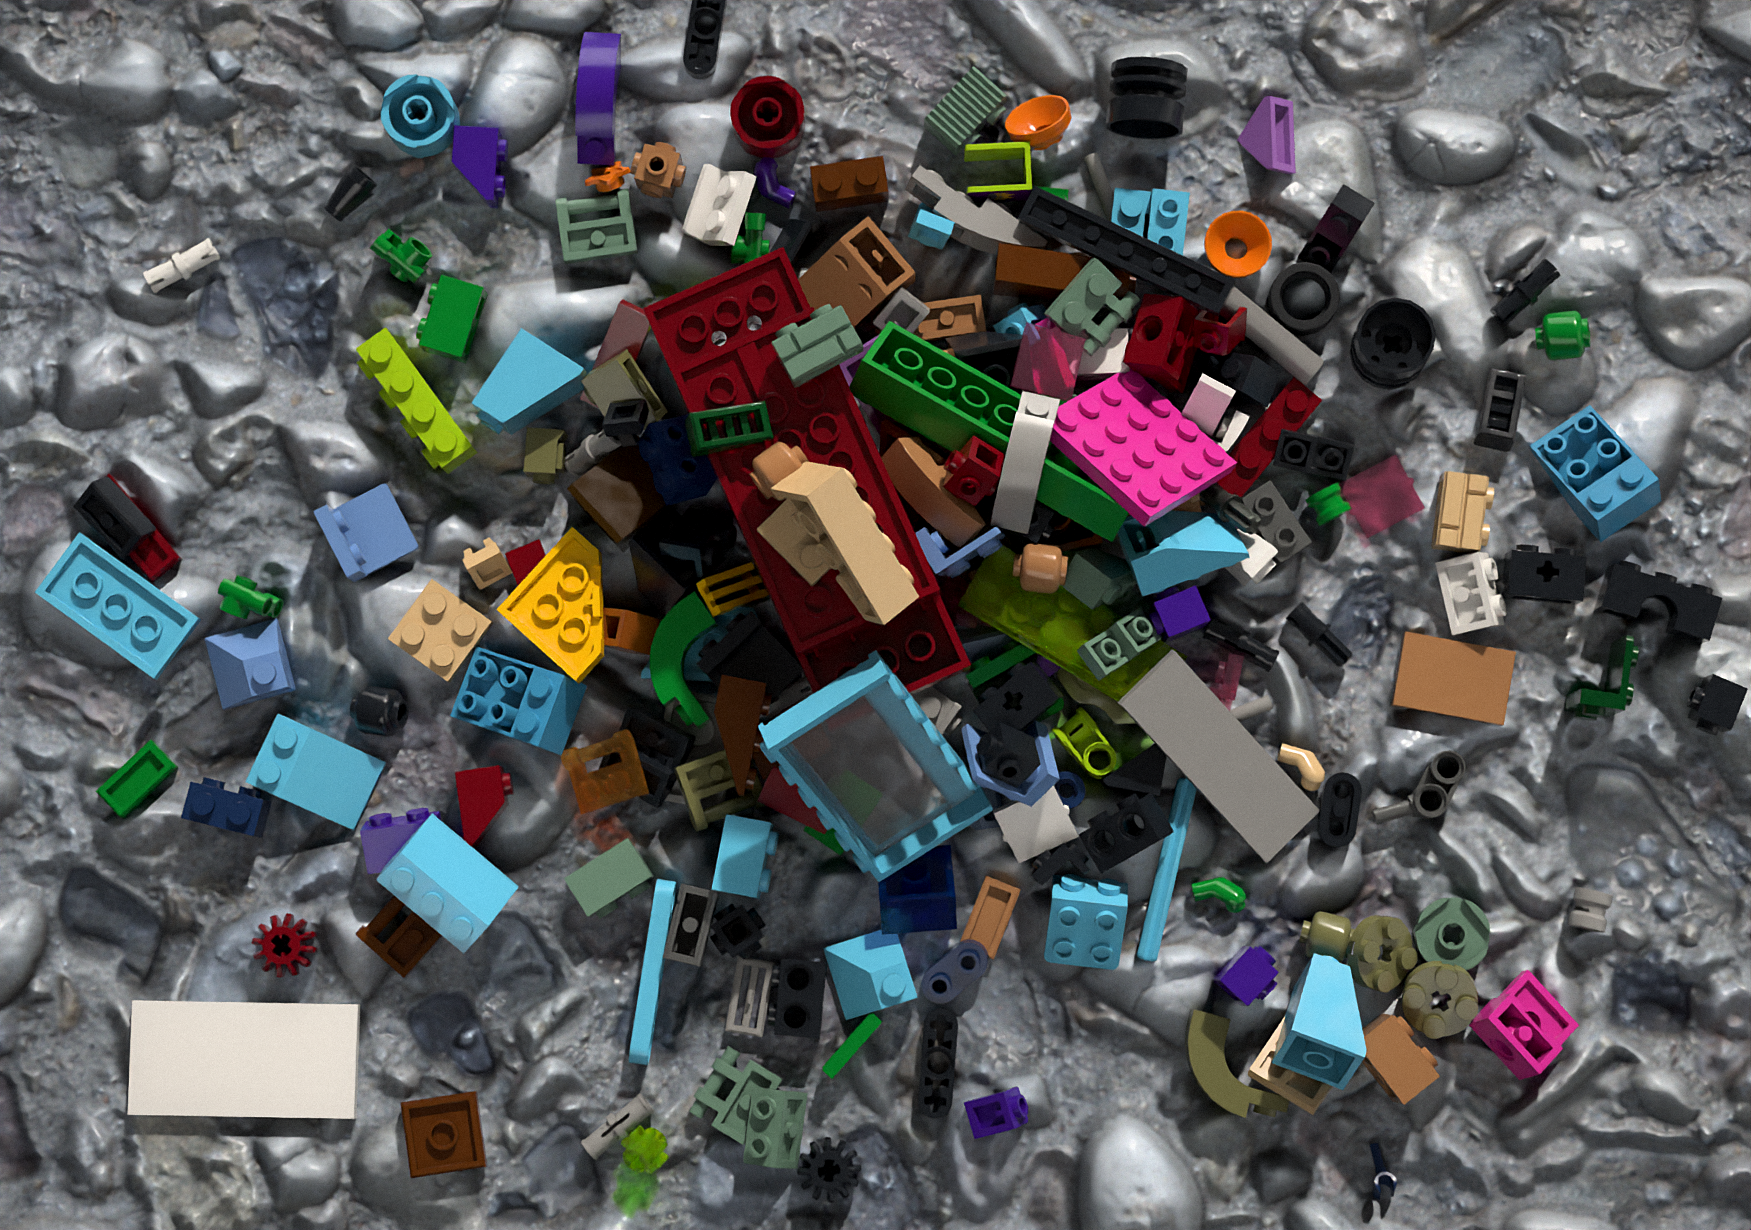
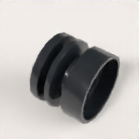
[1106,56,1188,140]
[1349,297,1436,390]

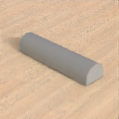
[1212,268,1324,386]

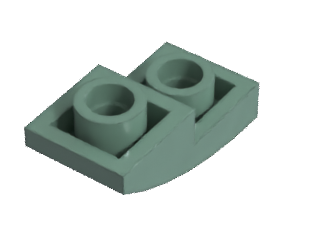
[1077,608,1162,681]

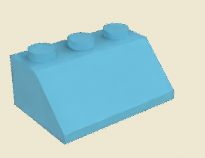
[376,813,519,954]

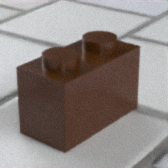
[810,156,889,212]

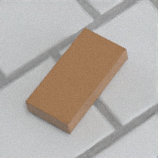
[960,876,1021,960]

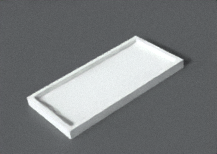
[127,1000,360,1119]

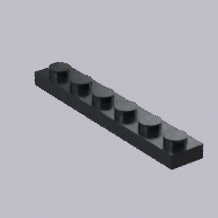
[1018,186,1236,317]

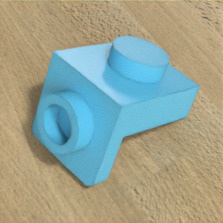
[908,203,955,250]
[993,303,1047,348]

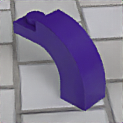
[575,32,621,165]

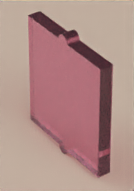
[1010,322,1086,402]
[1339,455,1425,539]

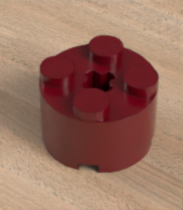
[730,76,806,159]

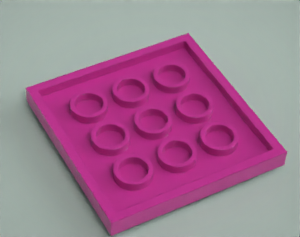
[1050,367,1237,527]

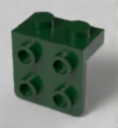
[1564,635,1639,721]
[965,637,1064,732]

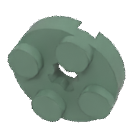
[1412,897,1490,970]

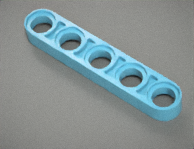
[629,879,676,1065]

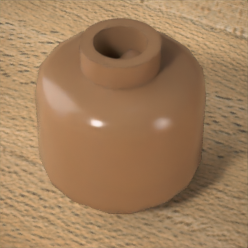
[750,442,809,501]
[1013,542,1068,594]

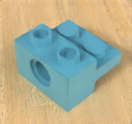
[1111,188,1190,255]

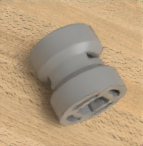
[1567,887,1613,933]

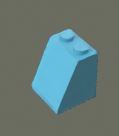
[472,328,587,435]
[1272,953,1367,1090]

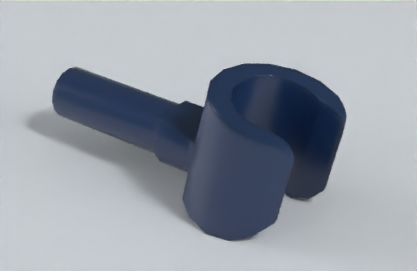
[1369,1143,1397,1200]

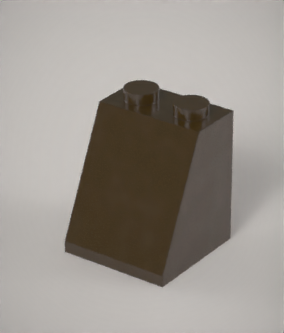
[567,435,678,553]

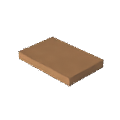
[1391,631,1516,726]

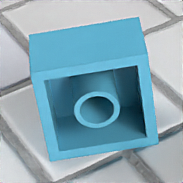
[712,814,779,899]

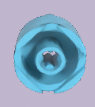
[381,74,460,158]

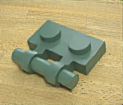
[1044,258,1140,357]
[689,1046,783,1145]

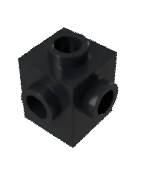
[710,903,766,960]

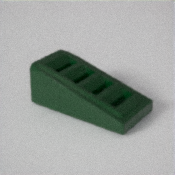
[685,401,773,457]

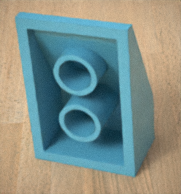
[245,713,387,830]

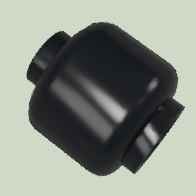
[350,686,409,737]

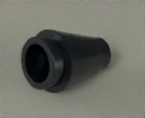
[324,166,377,222]

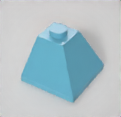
[823,925,918,1020]

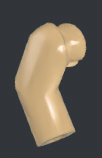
[1277,743,1325,791]

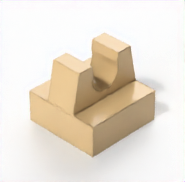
[462,537,513,590]

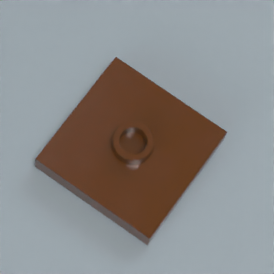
[401,1091,487,1178]

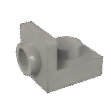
[873,286,930,335]
[914,686,963,736]

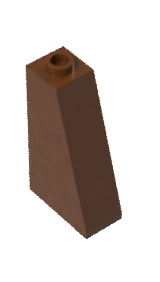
[993,243,1136,300]

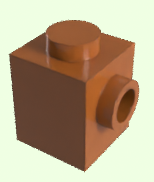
[603,608,660,656]

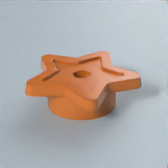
[585,161,631,192]

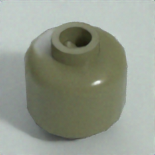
[1299,911,1355,963]

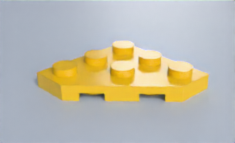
[496,527,604,684]

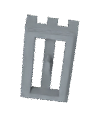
[725,956,775,1037]

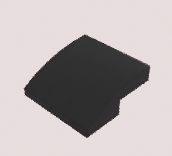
[596,704,696,808]

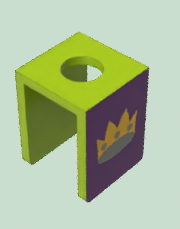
[964,141,1032,203]

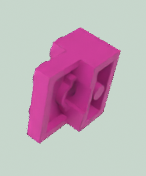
[1469,970,1579,1080]

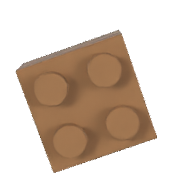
[1362,1014,1440,1105]

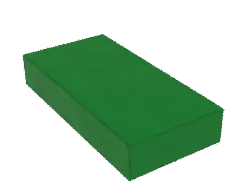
[96,740,178,819]
[822,1013,883,1079]

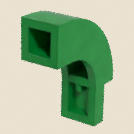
[650,591,718,729]

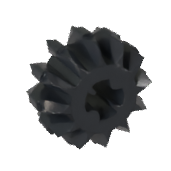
[797,1137,862,1203]

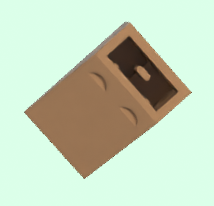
[798,216,916,330]

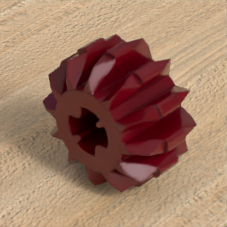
[252,913,318,978]

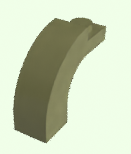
[1185,1009,1289,1118]

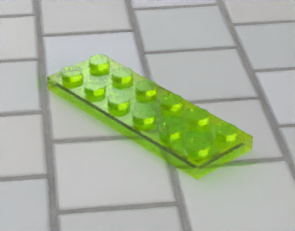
[958,546,1188,701]

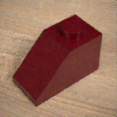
[455,765,514,847]

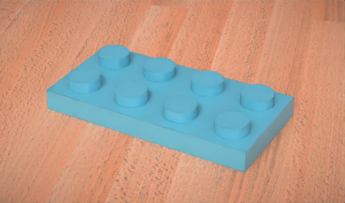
[35,532,201,680]

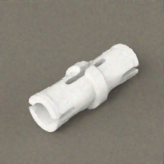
[143,238,220,293]

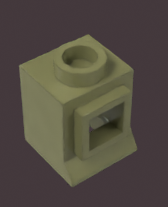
[523,427,568,485]

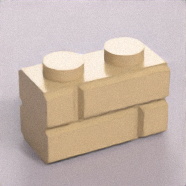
[1431,471,1494,554]

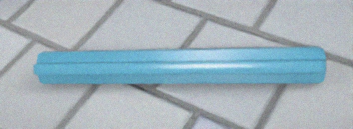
[1137,778,1197,962]

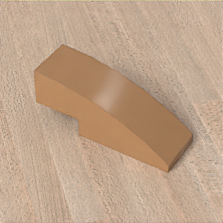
[881,436,986,549]

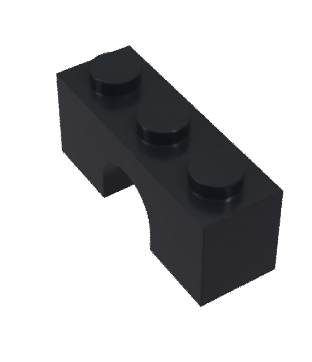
[1594,560,1723,644]

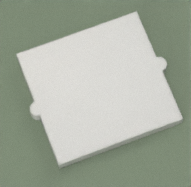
[993,785,1078,863]

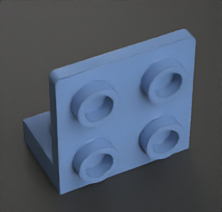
[313,483,419,582]
[915,526,1006,579]
[961,721,1060,807]

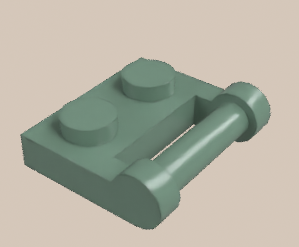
[555,188,638,264]

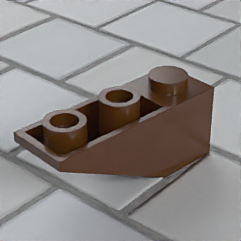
[714,675,772,797]

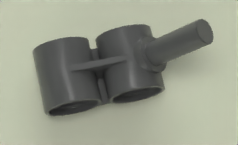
[1372,750,1466,825]

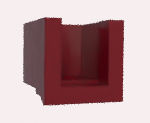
[1193,306,1247,356]

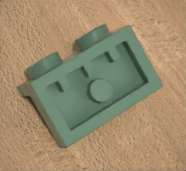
[743,1087,808,1169]

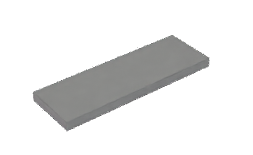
[1117,650,1320,863]

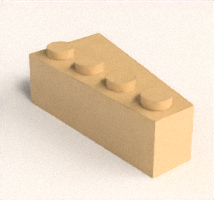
[771,461,919,625]

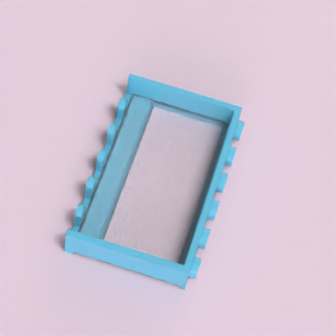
[758,650,993,882]

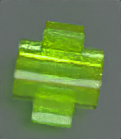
[621,1125,669,1175]

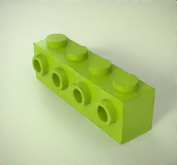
[356,327,478,474]

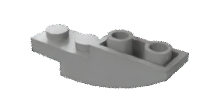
[905,165,1048,255]

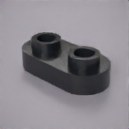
[1317,772,1362,848]

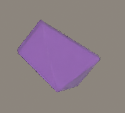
[1237,96,1296,175]

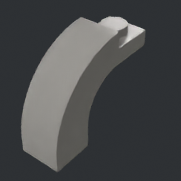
[991,391,1060,534]

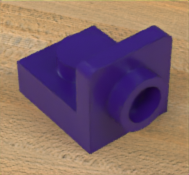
[964,1086,1028,1139]

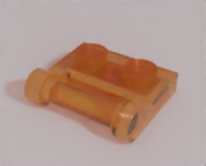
[561,729,649,815]

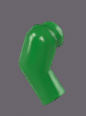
[1191,877,1246,913]

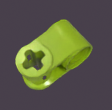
[1051,706,1117,779]

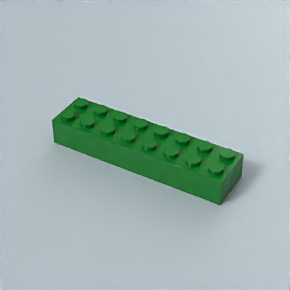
[849,321,1129,542]

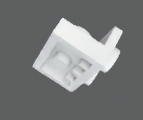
[682,164,756,246]
[1435,552,1507,635]

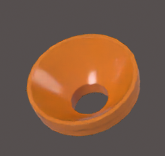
[1005,95,1072,150]
[1204,210,1272,278]

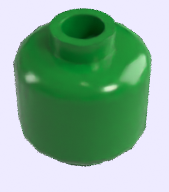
[1535,311,1591,361]

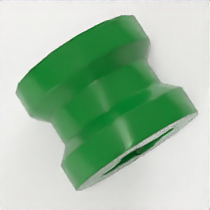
[1305,483,1352,526]

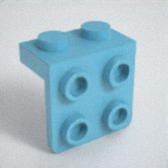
[1044,874,1128,970]

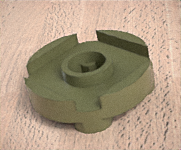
[1347,915,1417,993]
[1402,961,1478,1039]

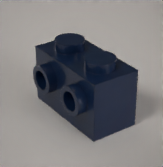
[638,414,717,506]
[181,777,272,838]

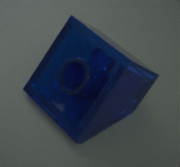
[878,845,957,935]

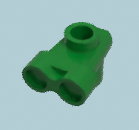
[731,212,770,264]
[369,229,432,283]
[218,575,283,619]

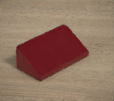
[757,766,842,835]

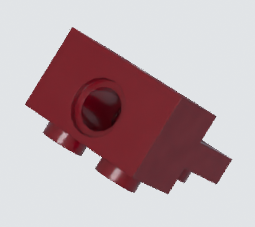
[1123,294,1200,394]

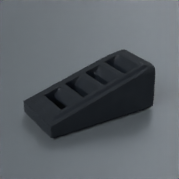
[1474,368,1526,452]

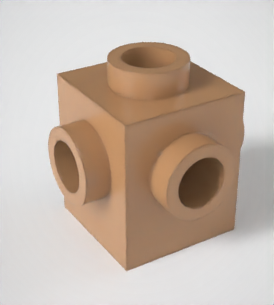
[631,142,686,198]

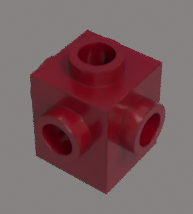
[943,435,1005,506]

